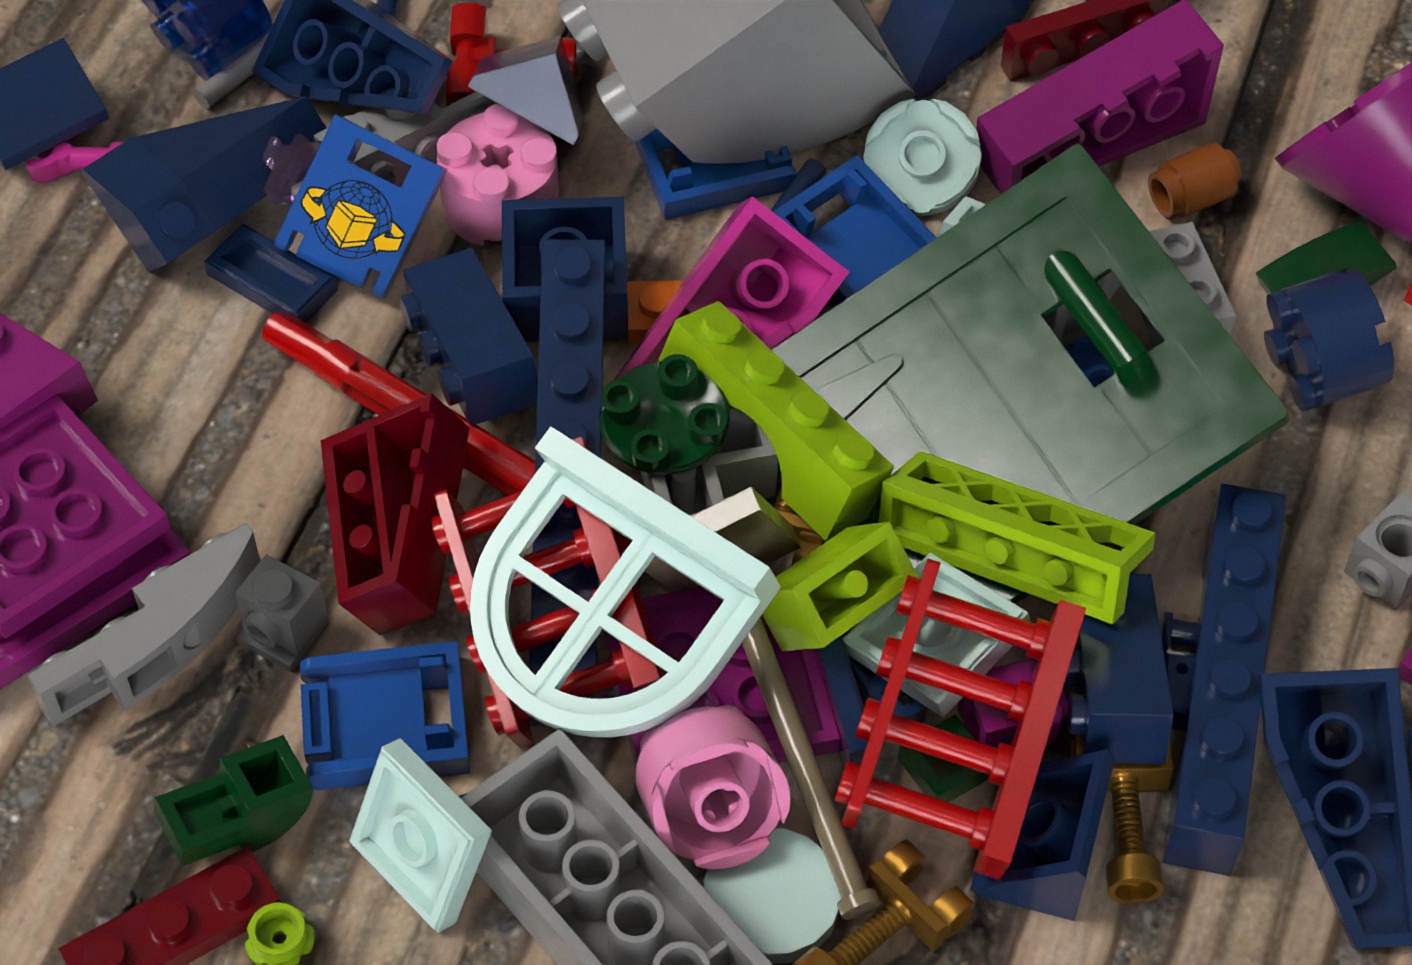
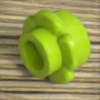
[245,903,315,965]

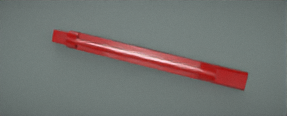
[262,312,632,549]

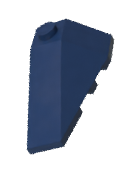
[252,0,453,115]
[879,0,1034,100]
[80,96,327,272]
[1258,668,1412,949]

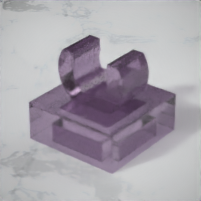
[263,134,322,205]

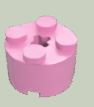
[437,103,559,246]
[636,705,790,870]

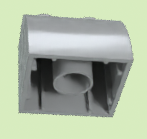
[557,0,916,164]

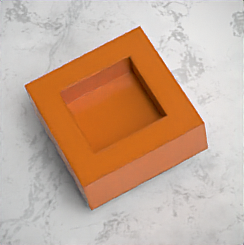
[627,280,683,344]

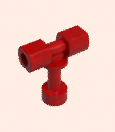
[445,2,577,106]

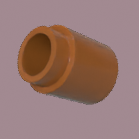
[1148,142,1241,217]

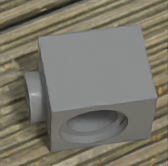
[1344,491,1412,610]

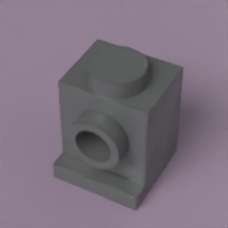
[235,554,329,673]

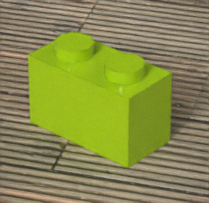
[762,521,919,651]

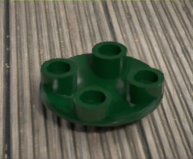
[600,354,729,475]

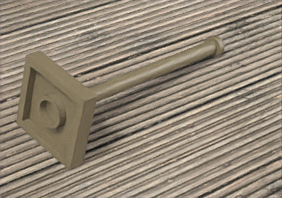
[644,487,881,920]

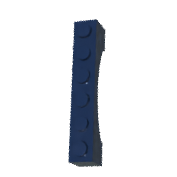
[1162,483,1286,876]

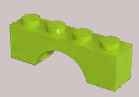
[658,301,895,541]

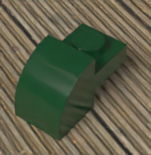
[154,735,313,866]

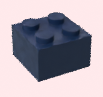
[502,196,629,341]

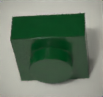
[898,714,989,802]

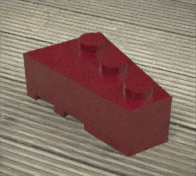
[320,393,470,636]

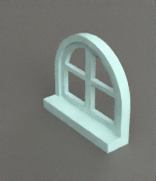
[470,426,781,737]

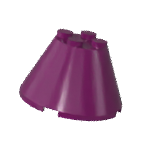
[1275,62,1412,244]

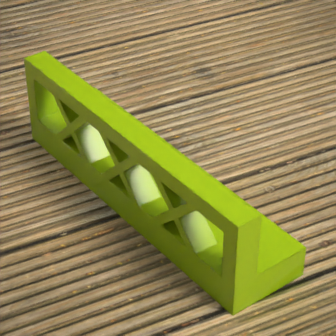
[879,451,1156,625]

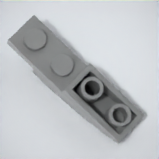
[27,523,260,727]

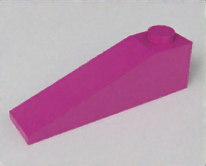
[613,196,849,381]

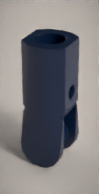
[1160,611,1200,731]

